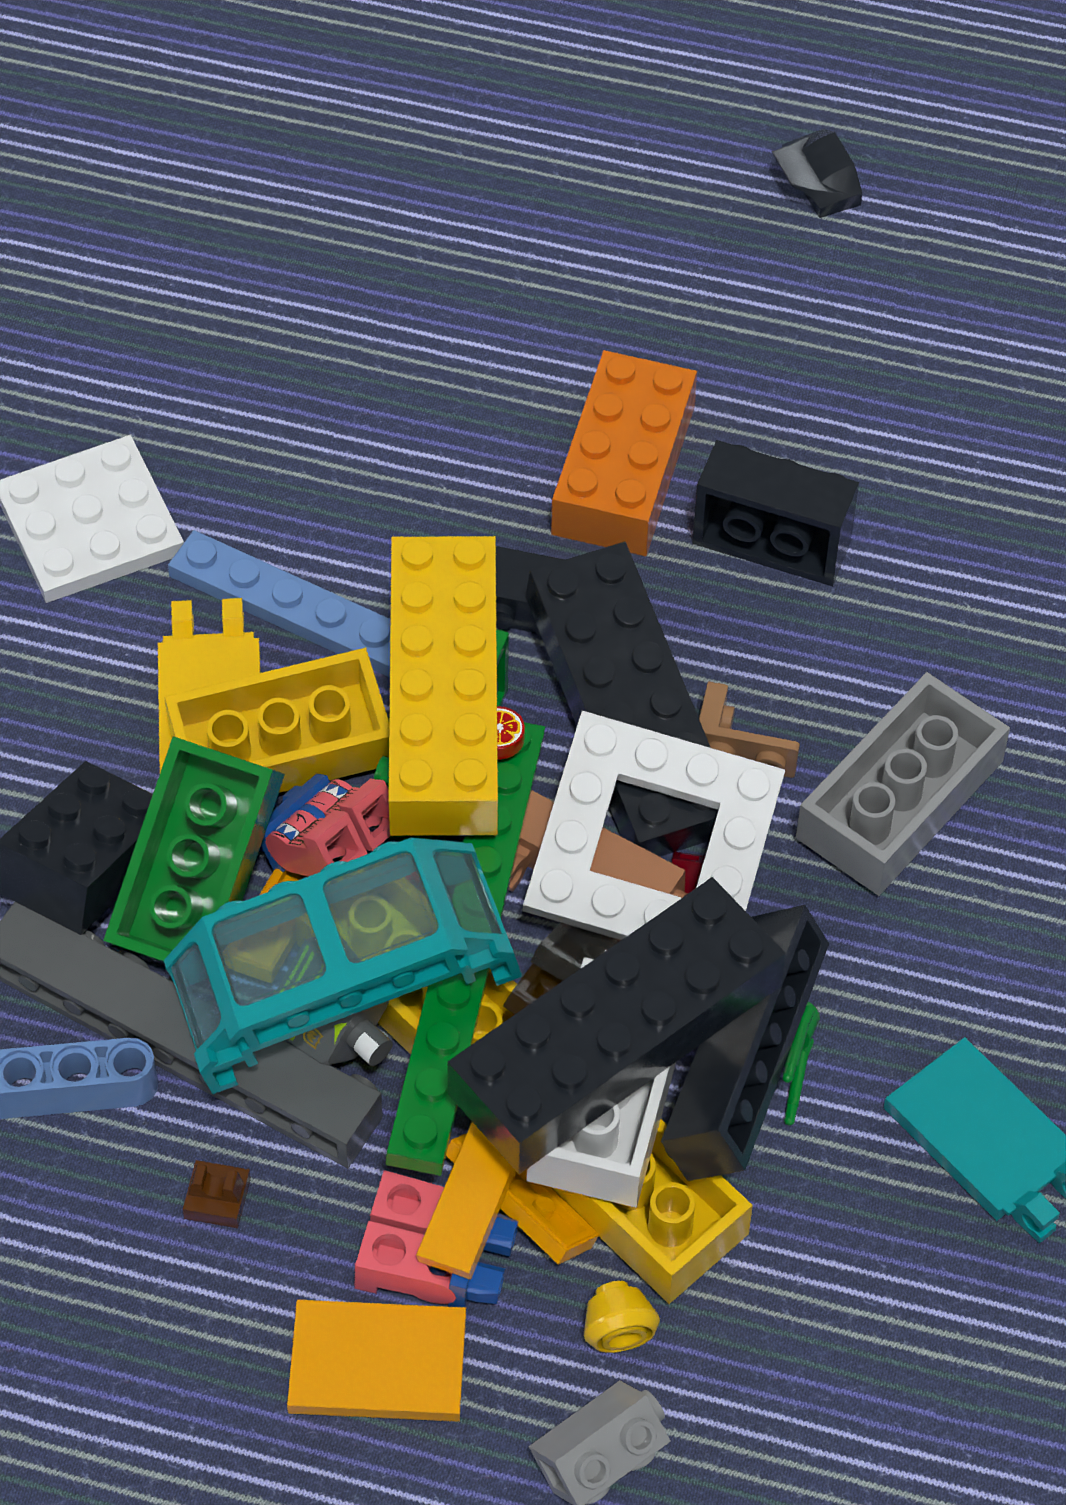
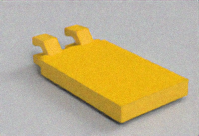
[158,598,261,772]

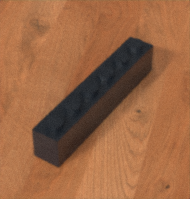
[661,905,829,1181]

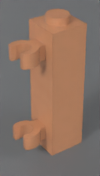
[509,790,688,946]

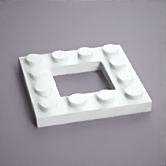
[522,711,785,940]

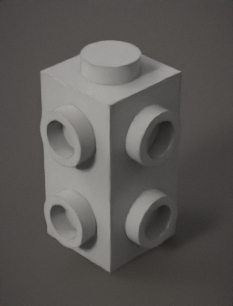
[529,1380,671,1505]

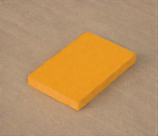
[287,1300,466,1422]

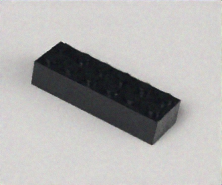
[525,541,718,857]
[447,877,786,1174]

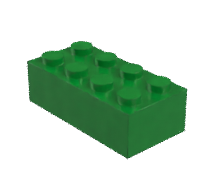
[103,736,285,961]

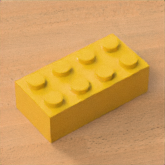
[164,648,389,793]

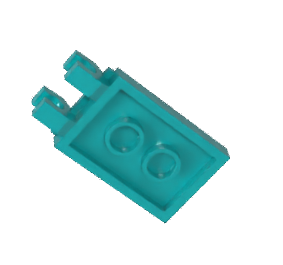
[884,1037,1066,1243]

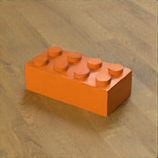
[551,350,697,556]

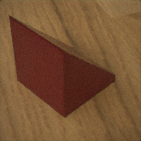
[672,851,705,893]

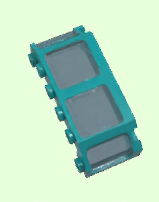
[164,838,522,1094]

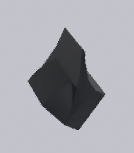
[771,129,863,218]

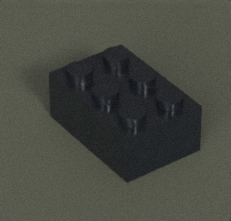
[692,440,859,587]
[0,761,153,935]

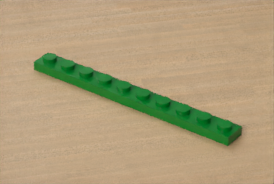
[386,722,545,1176]

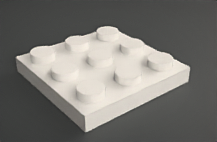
[0,435,184,603]

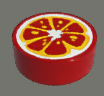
[497,706,525,759]

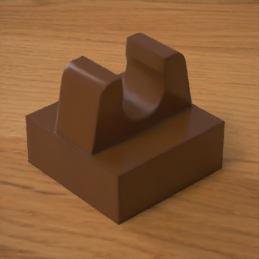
[183,1160,251,1228]

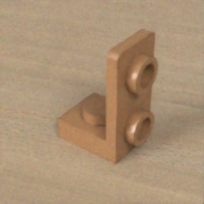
[699,681,800,778]

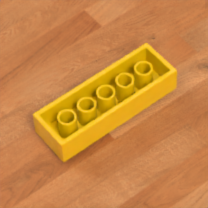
[389,536,498,836]

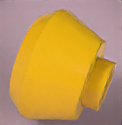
[584,1281,660,1353]

